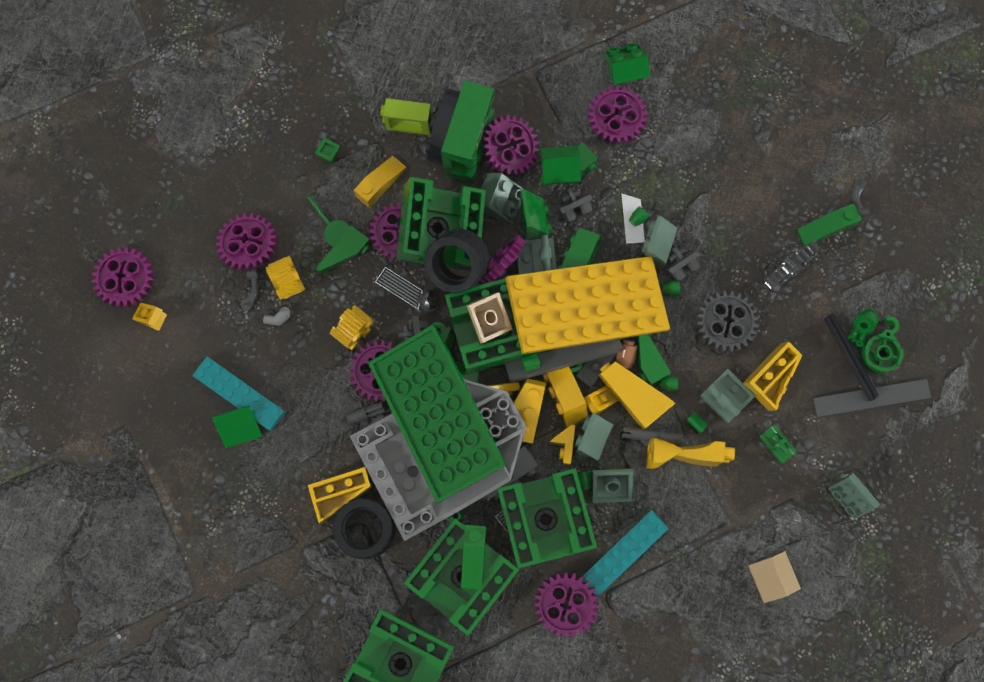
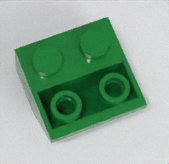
[604,43,650,85]

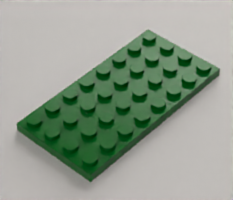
[368,324,507,503]

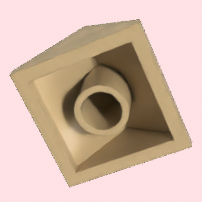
[467,292,512,343]
[748,551,801,603]

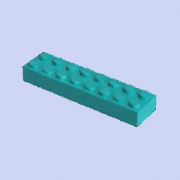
[192,357,286,432]
[582,510,669,596]

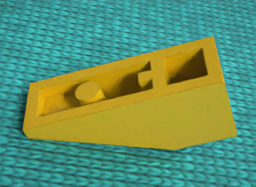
[354,156,407,208]

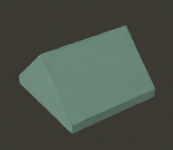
[592,469,633,503]

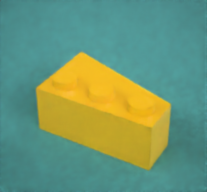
[743,341,802,411]
[542,367,588,428]
[513,378,546,444]
[308,467,373,524]

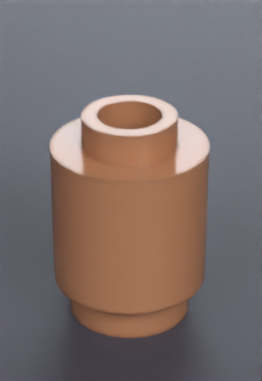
[616,339,638,368]

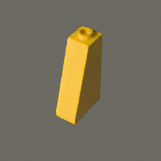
[598,362,675,429]

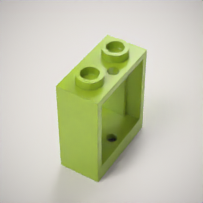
[381,98,433,135]

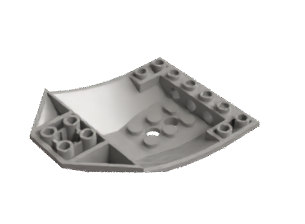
[350,379,526,541]

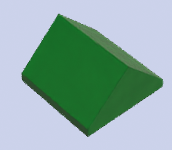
[540,145,581,185]

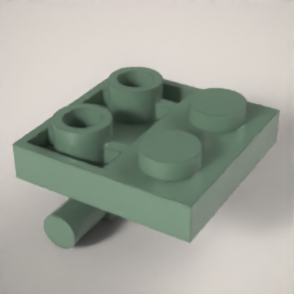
[517,235,557,274]
[700,369,755,424]
[828,473,880,519]

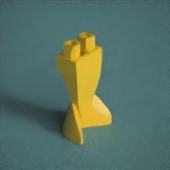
[646,438,735,469]

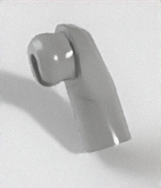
[263,307,291,326]

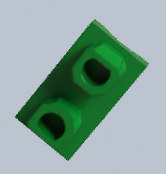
[759,424,797,464]

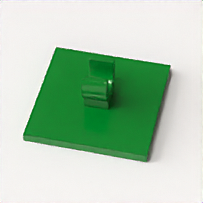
[212,405,263,448]

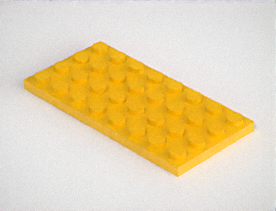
[505,256,670,354]

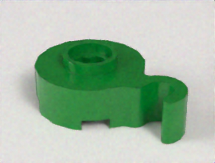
[861,316,904,374]

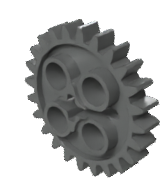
[765,242,821,289]
[696,291,759,353]

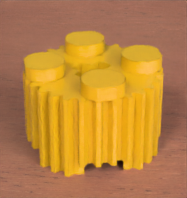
[266,256,305,300]
[330,305,374,351]

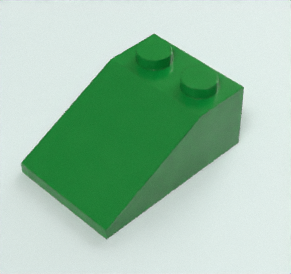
[520,189,552,240]

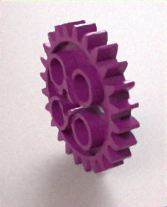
[587,85,648,145]
[481,114,539,176]
[369,202,409,263]
[215,213,278,272]
[478,235,525,285]
[91,247,155,308]
[348,340,392,403]
[534,571,600,638]

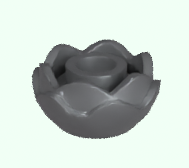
[419,289,438,313]

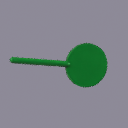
[307,196,350,247]

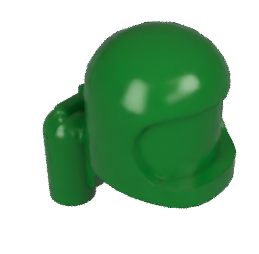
[847,308,879,347]

